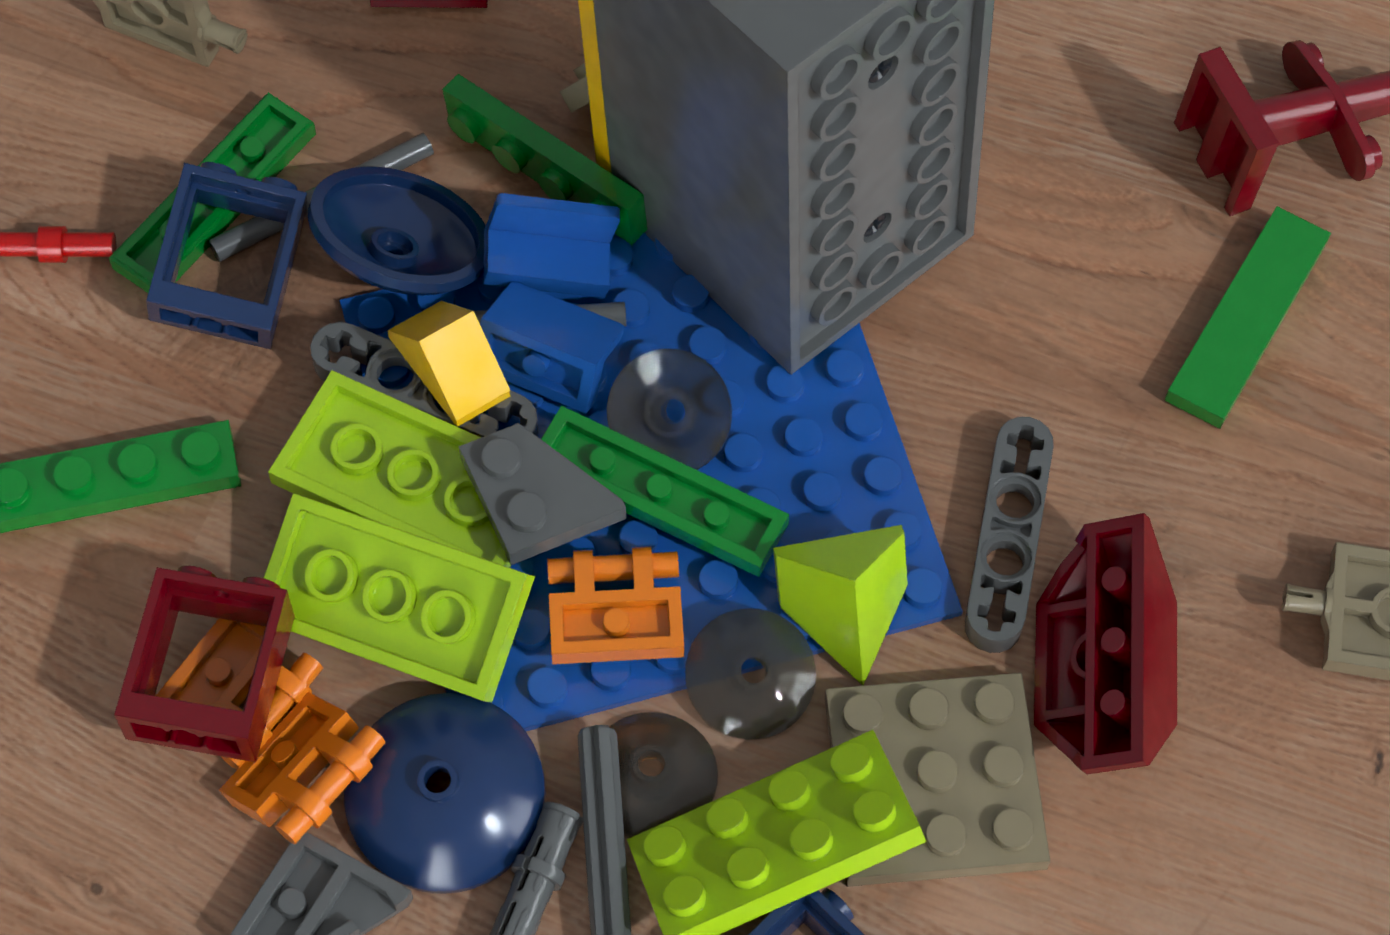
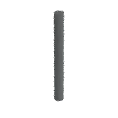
[208,133,434,262]

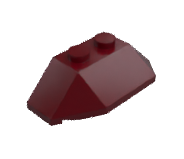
[1034,513,1177,775]

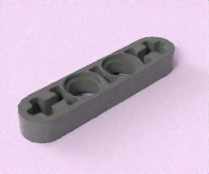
[310,322,539,438]
[964,417,1054,653]

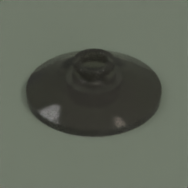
[607,348,732,470]
[685,608,816,740]
[609,712,718,837]

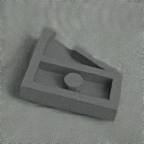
[459,423,626,565]
[230,832,413,935]

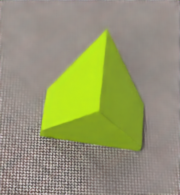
[773,525,908,686]

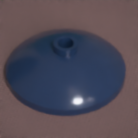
[308,167,486,296]
[344,693,546,894]

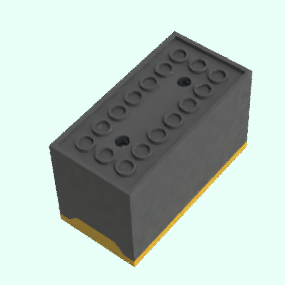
[578,0,995,375]

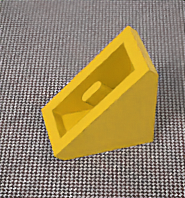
[388,301,511,427]

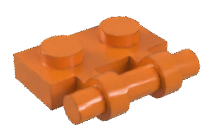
[547,546,684,665]
[155,618,323,770]
[219,692,386,845]

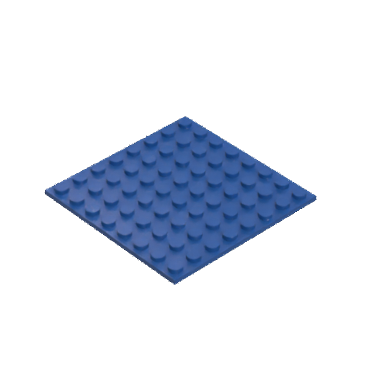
[340,233,963,731]

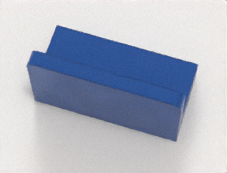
[483,193,620,298]
[480,282,624,414]

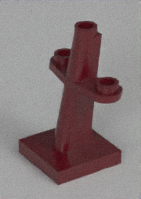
[1174,40,1390,217]

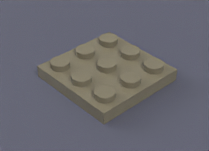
[824,673,1050,887]

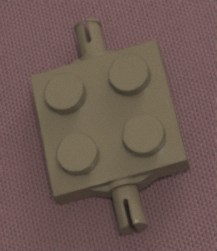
[93,0,248,67]
[1282,542,1390,681]

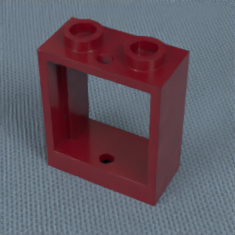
[114,566,295,762]

